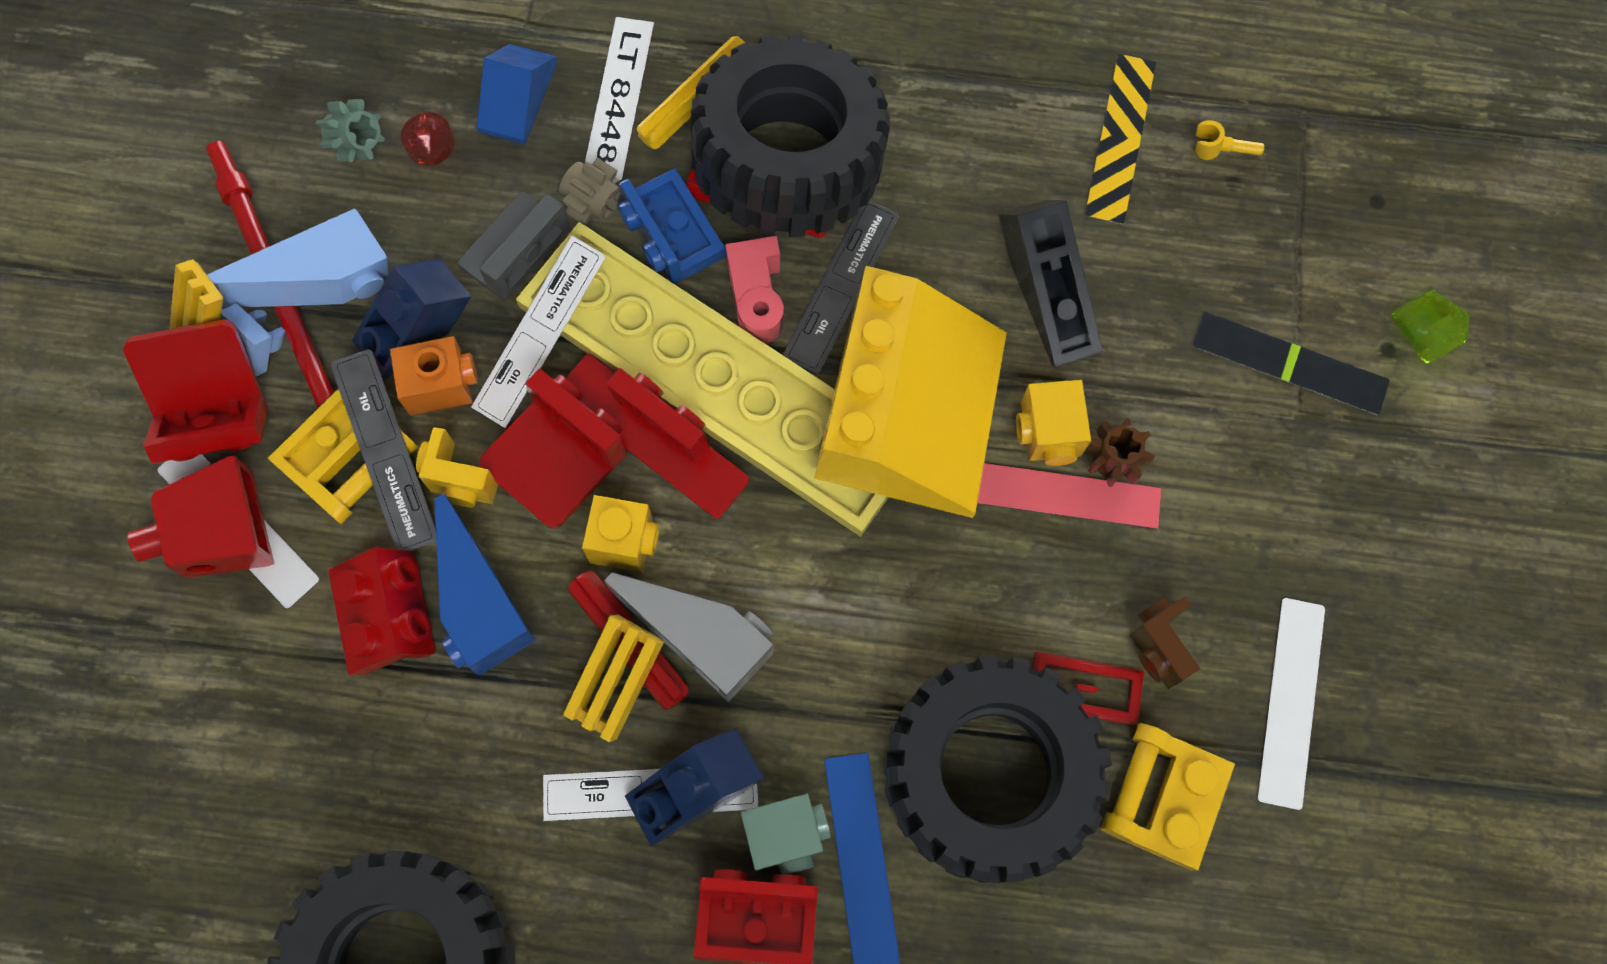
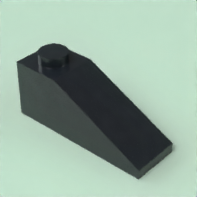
[999,200,1103,367]

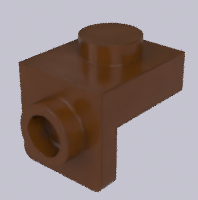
[1129,596,1200,689]

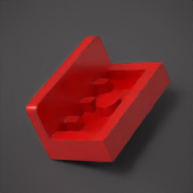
[328,547,435,675]
[694,870,818,964]

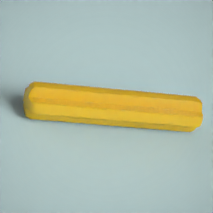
[637,36,745,150]

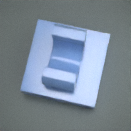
[220,303,285,377]

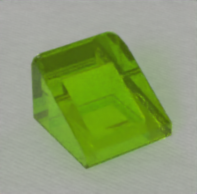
[1391,289,1470,364]

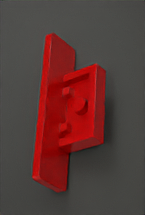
[566,354,750,520]

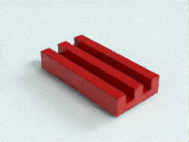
[1032,651,1144,726]

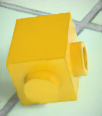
[1016,380,1091,466]
[582,495,660,573]

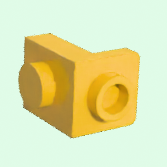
[416,427,498,508]

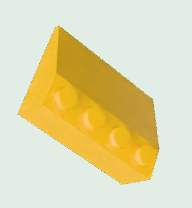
[814,266,1007,518]

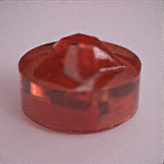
[401,112,455,166]

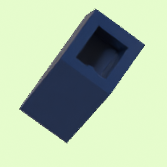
[352,259,471,378]
[625,728,764,846]

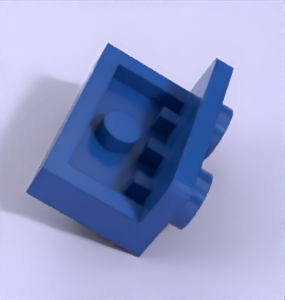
[617,168,726,284]

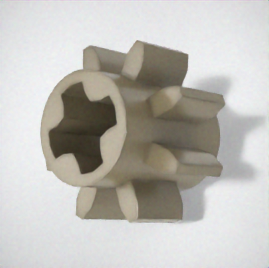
[559,158,622,225]

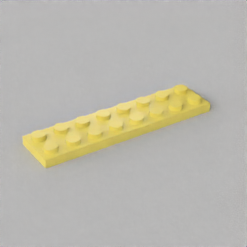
[516,222,888,537]

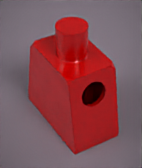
[128,455,275,577]

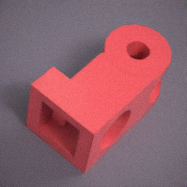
[725,236,784,344]

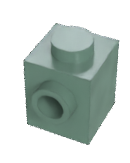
[740,793,831,874]

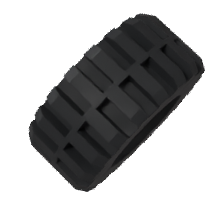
[690,35,890,237]
[884,655,1112,884]
[267,850,515,964]

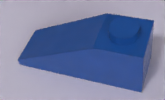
[434,494,536,676]

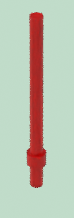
[206,141,334,409]

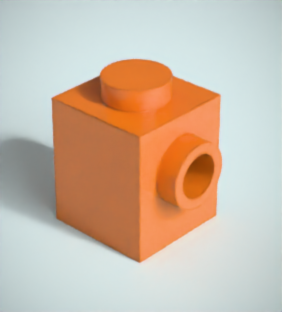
[390,336,478,416]

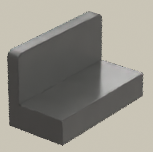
[458,192,570,302]

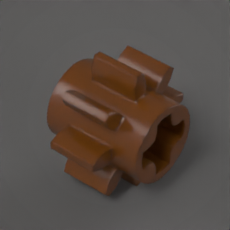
[1085,418,1155,487]

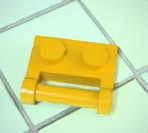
[268,389,418,525]
[1100,723,1235,871]

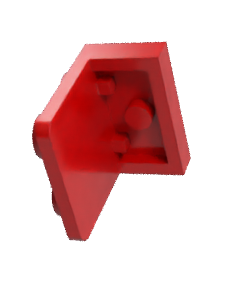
[123,319,268,464]
[479,368,627,529]

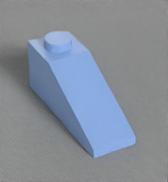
[207,209,389,308]

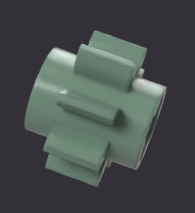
[315,99,385,162]

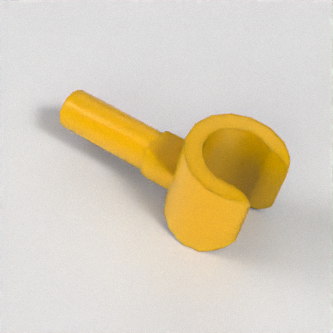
[1195,120,1264,160]

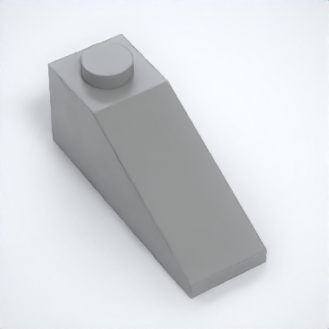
[604,573,773,702]

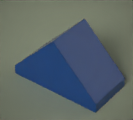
[477,44,557,145]

